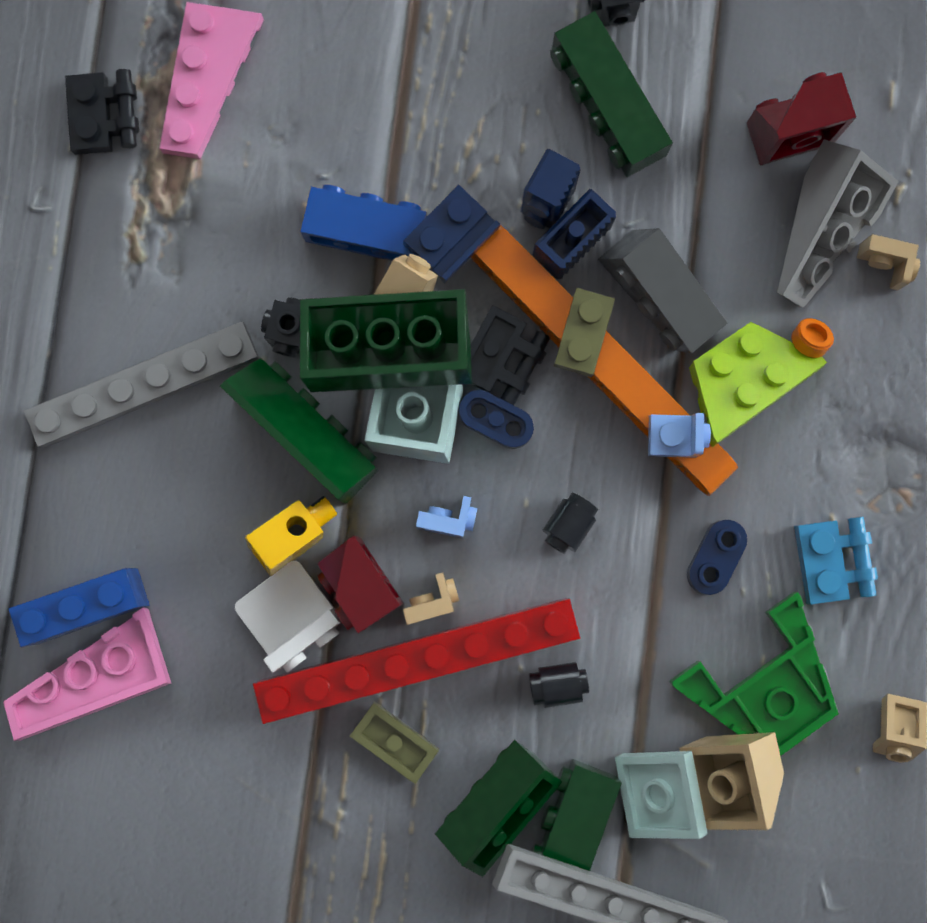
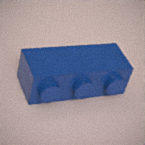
[300,185,427,261]
[8,568,150,647]

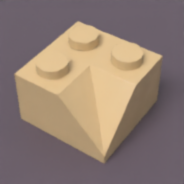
[679,732,784,830]

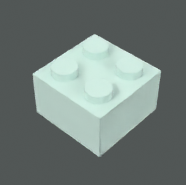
[365,384,463,464]

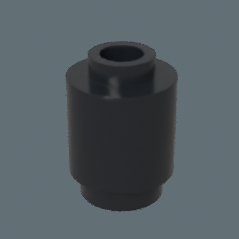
[542,492,598,554]
[529,662,589,708]

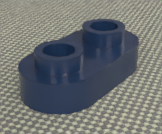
[459,390,534,449]
[687,520,747,595]

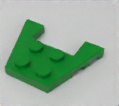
[669,592,839,756]

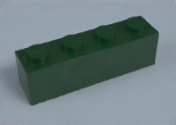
[550,11,673,177]

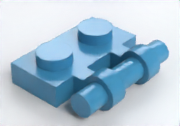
[794,517,878,605]

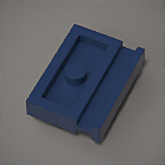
[403,184,500,284]

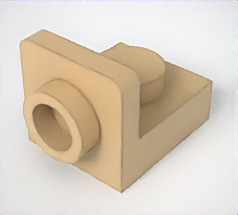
[857,234,920,290]
[403,572,459,625]
[873,694,927,762]

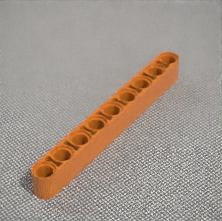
[471,224,738,496]

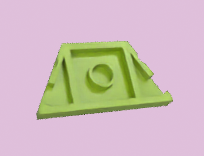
[689,322,827,448]

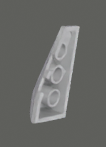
[777,140,899,308]

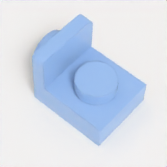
[648,413,711,458]
[416,496,477,539]

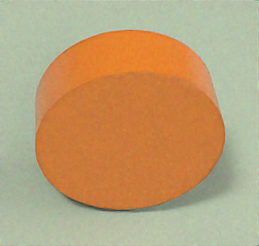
[791,318,834,358]

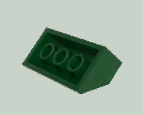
[300,289,472,393]
[220,358,378,504]

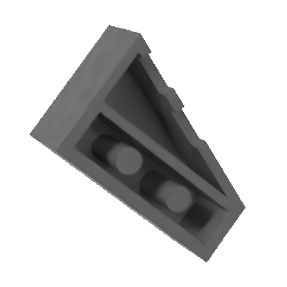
[598,228,727,353]

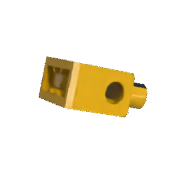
[245,496,337,576]

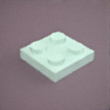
[615,751,708,839]

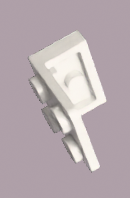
[235,561,342,673]

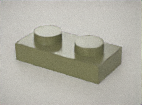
[554,288,615,377]
[350,701,439,784]

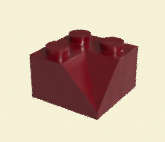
[746,72,856,166]
[317,536,404,633]

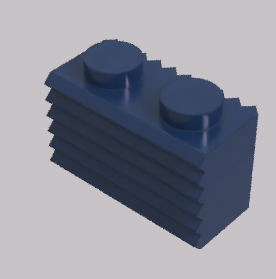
[520,149,581,229]
[532,189,616,279]

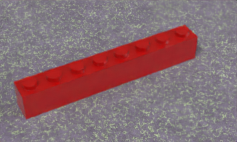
[253,598,581,724]

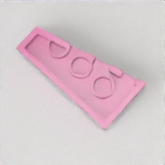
[159,2,264,159]
[3,607,171,741]

